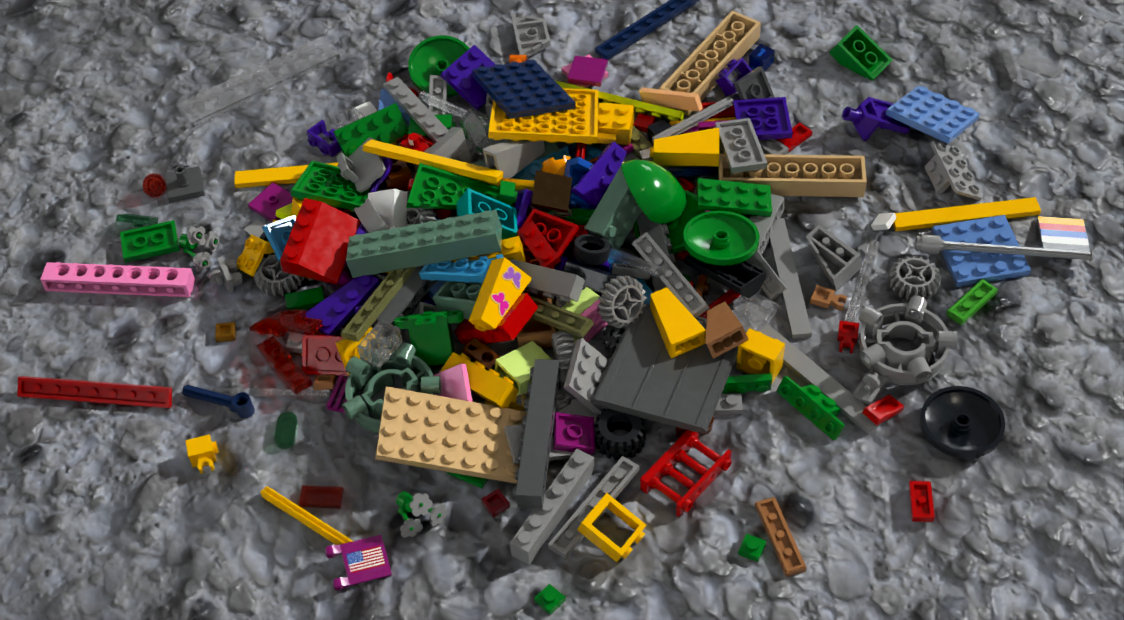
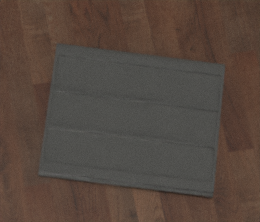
[591,303,747,434]

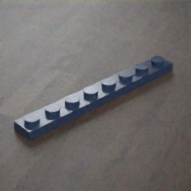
[595,0,700,60]

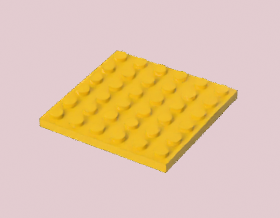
[488,88,598,144]

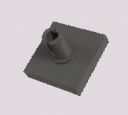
[734,67,775,100]
[165,166,205,203]

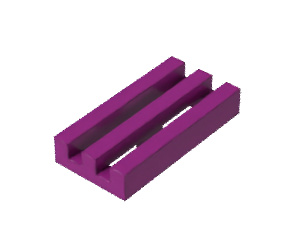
[326,375,349,413]

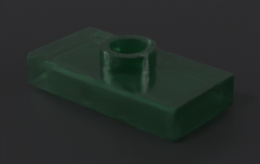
[116,213,158,227]

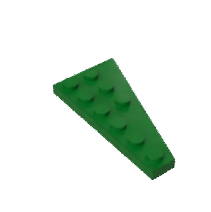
[406,163,515,210]

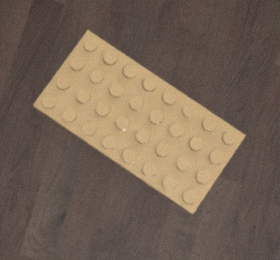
[375,386,527,484]

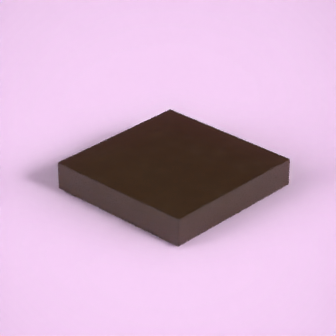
[531,170,573,213]

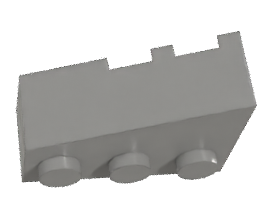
[413,127,472,173]
[806,225,863,291]

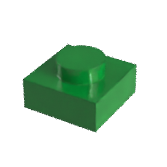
[738,533,766,562]
[534,584,566,615]

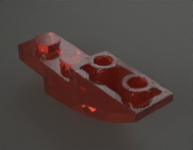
[249,309,323,337]
[256,336,313,394]

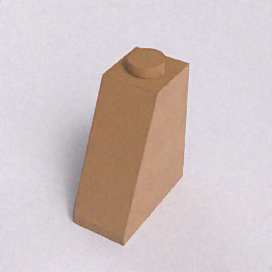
[705,302,749,359]

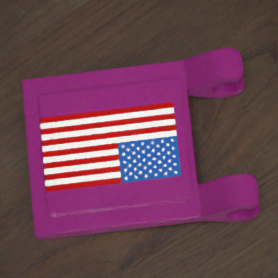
[325,534,392,591]

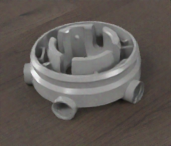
[859,296,958,385]

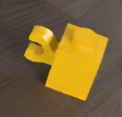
[185,434,219,474]

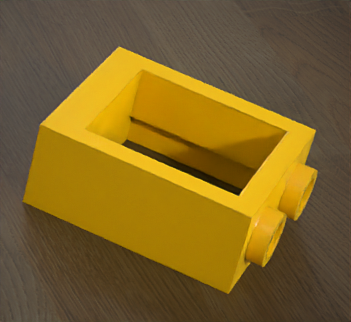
[577,493,646,562]

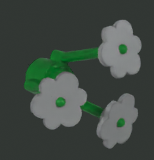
[396,491,448,538]

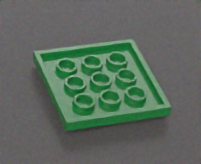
[291,161,372,213]

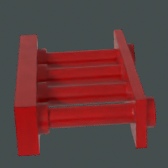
[640,430,732,517]

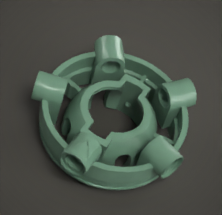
[342,342,441,434]

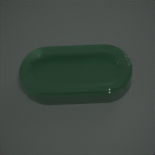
[274,412,298,449]

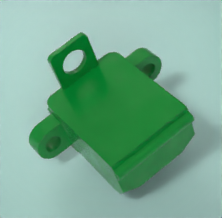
[394,310,464,367]

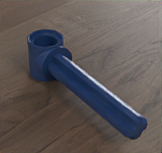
[182,385,255,418]

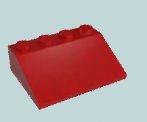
[280,198,360,285]
[516,208,579,269]

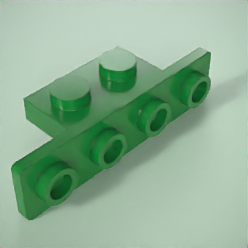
[776,376,844,440]

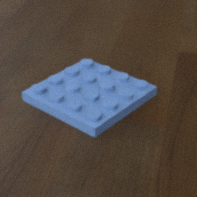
[886,86,980,144]
[932,215,1031,287]

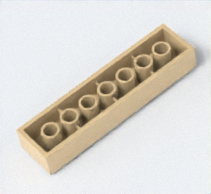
[660,11,761,116]
[718,154,867,197]

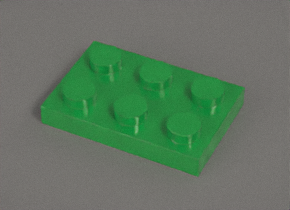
[120,220,180,263]

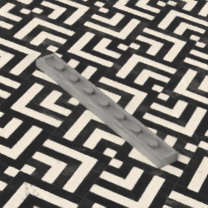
[769,218,812,339]
[759,324,882,435]

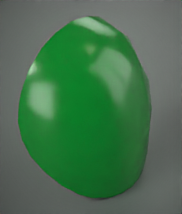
[621,159,687,224]

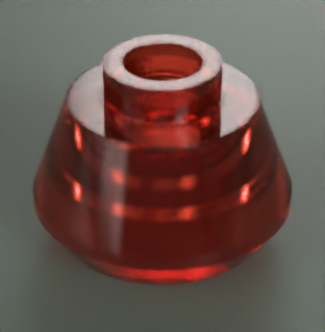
[142,173,166,198]

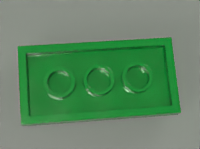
[333,103,408,158]
[696,178,772,217]

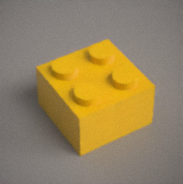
[598,103,634,145]
[736,328,785,383]

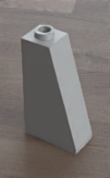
[483,139,545,178]

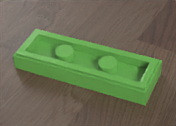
[946,279,998,326]

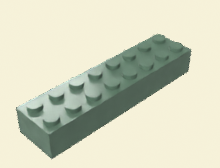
[346,210,502,278]

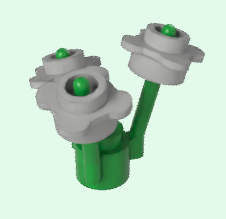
[179,226,219,272]

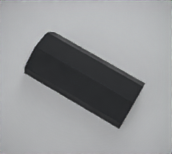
[684,254,767,299]

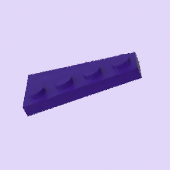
[571,141,627,209]
[301,275,380,336]

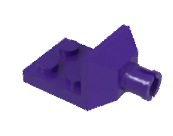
[842,97,910,141]

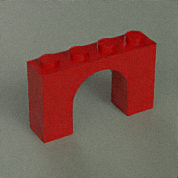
[454,293,538,346]

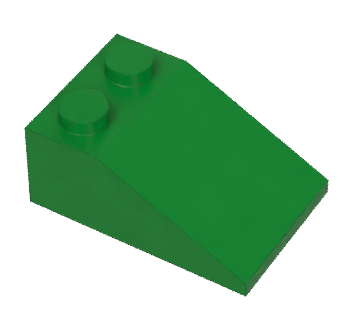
[829,25,893,81]

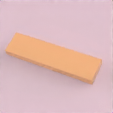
[639,88,703,112]

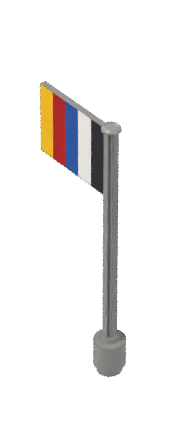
[915,216,1095,261]

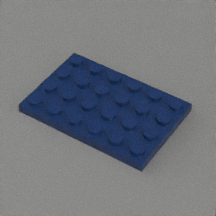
[472,60,576,119]

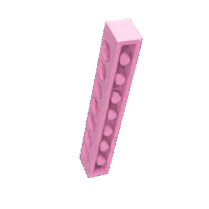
[40,262,195,297]

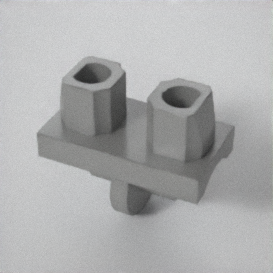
[209,256,242,293]
[853,369,889,406]

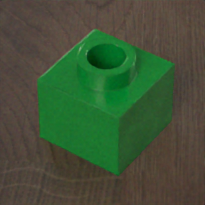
[496,180,518,206]

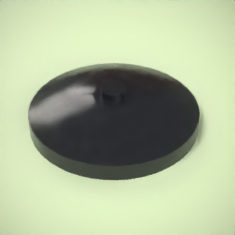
[920,386,1005,459]

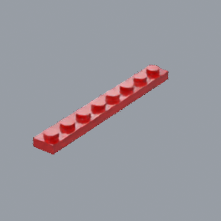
[17,376,172,408]

